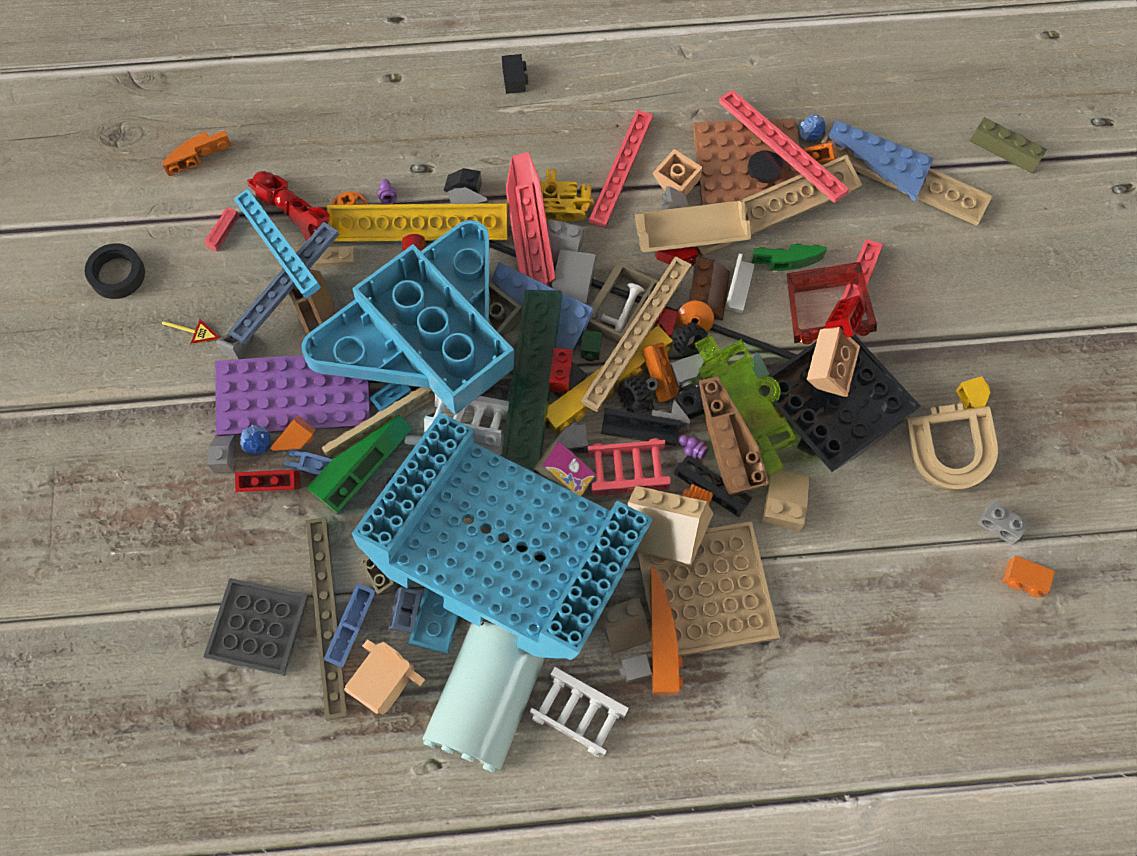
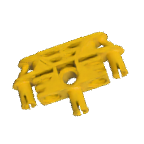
[507,168,594,222]

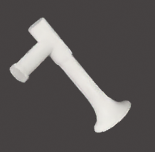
[601,283,645,333]

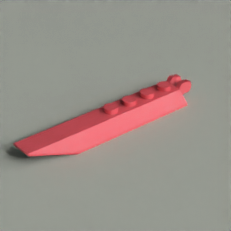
[506,152,556,286]

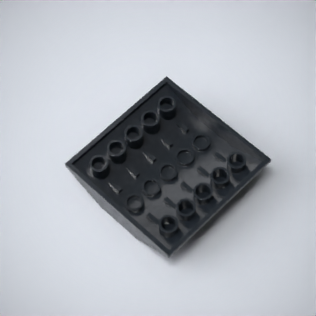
[756,326,921,472]

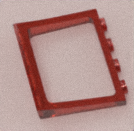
[786,262,877,344]

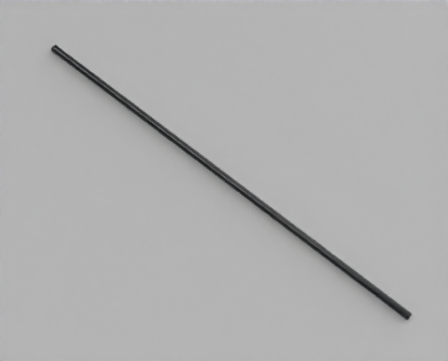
[489,240,797,360]

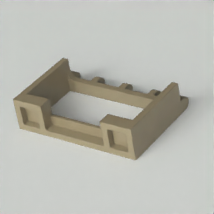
[586,262,659,344]

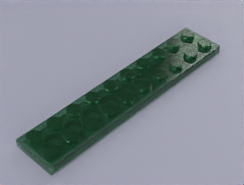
[502,290,563,473]

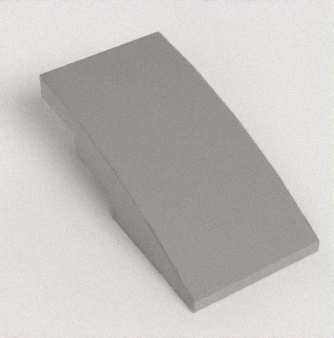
[552,250,596,305]

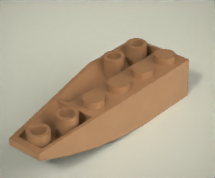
[289,269,335,335]
[699,376,769,496]

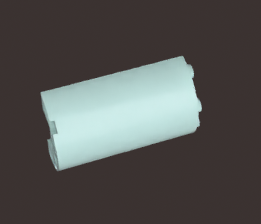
[423,622,545,773]

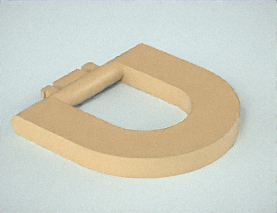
[906,403,998,491]

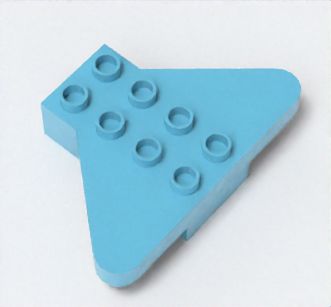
[301,220,514,415]

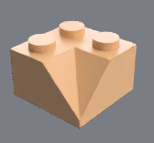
[653,149,703,195]

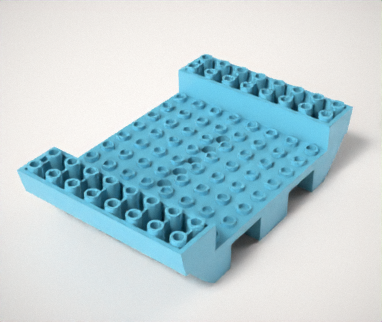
[352,412,653,660]

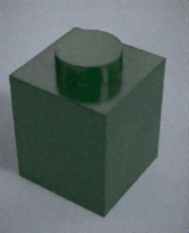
[581,330,602,361]

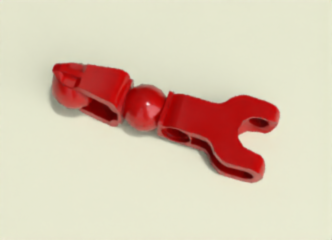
[247,171,330,241]

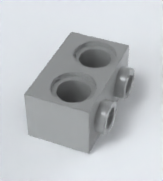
[976,501,1029,545]

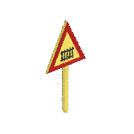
[162,319,220,344]

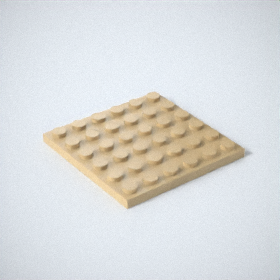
[637,521,780,656]

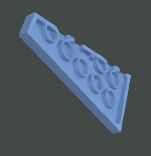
[828,120,934,202]
[491,262,595,354]

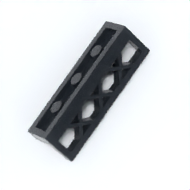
[601,408,681,446]
[674,456,752,518]

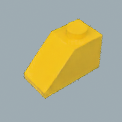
[956,376,991,410]

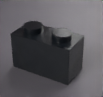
[501,54,528,94]

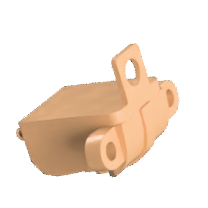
[344,640,425,715]

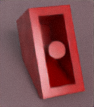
[655,246,698,267]

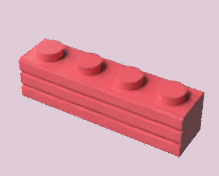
[205,207,240,251]

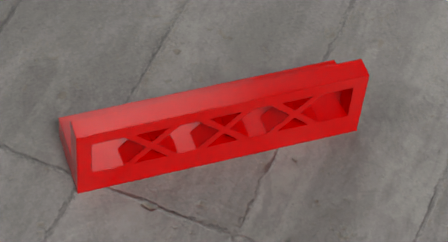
[825,295,865,338]

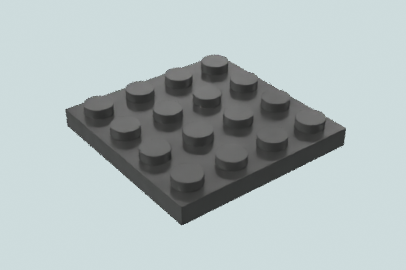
[203,578,309,676]

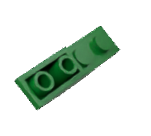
[751,243,827,271]

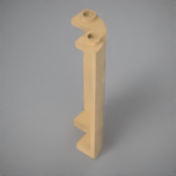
[635,200,753,253]

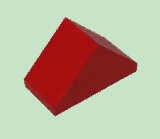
[654,309,678,338]

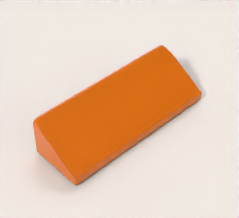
[642,342,679,402]

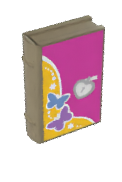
[534,440,596,496]

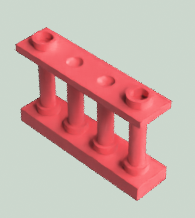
[587,438,671,497]

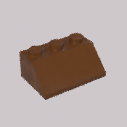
[689,257,730,321]

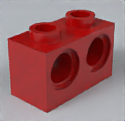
[549,348,573,393]

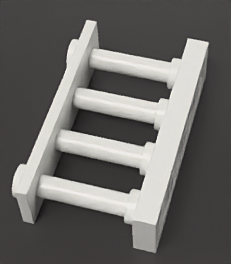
[424,394,511,446]
[530,667,629,757]

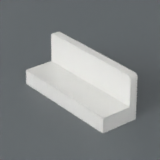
[725,253,755,314]

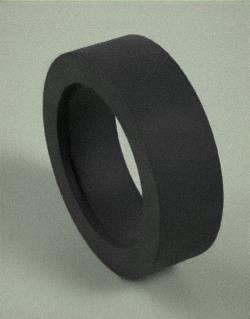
[84,243,145,299]

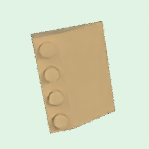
[627,486,713,566]

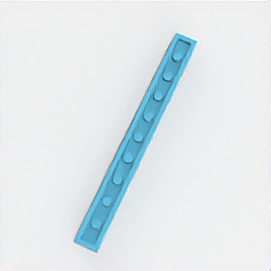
[234,189,321,299]

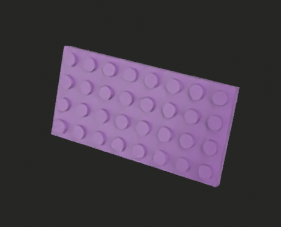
[215,355,371,436]

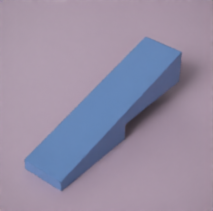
[323,583,376,668]

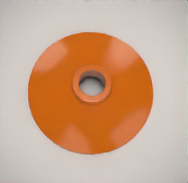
[677,300,714,332]

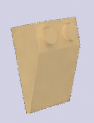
[761,468,810,532]

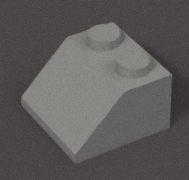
[547,219,584,264]

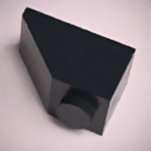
[444,168,482,194]

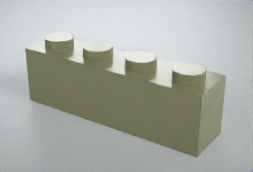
[970,117,1047,173]

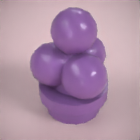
[377,179,397,204]
[679,435,709,460]

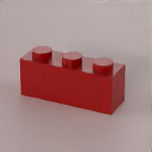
[235,469,301,492]

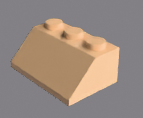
[807,327,860,397]

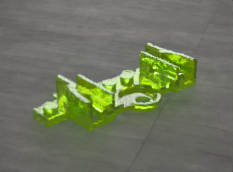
[695,334,798,477]

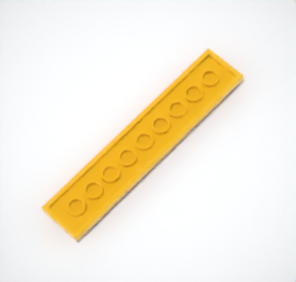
[327,203,508,241]

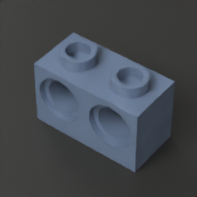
[388,587,422,634]

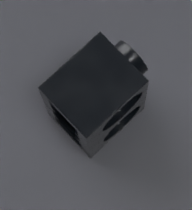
[675,384,705,420]

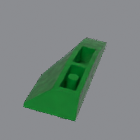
[306,415,413,514]

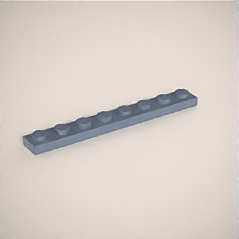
[228,222,339,345]

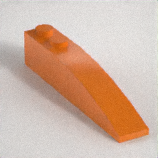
[650,567,683,695]

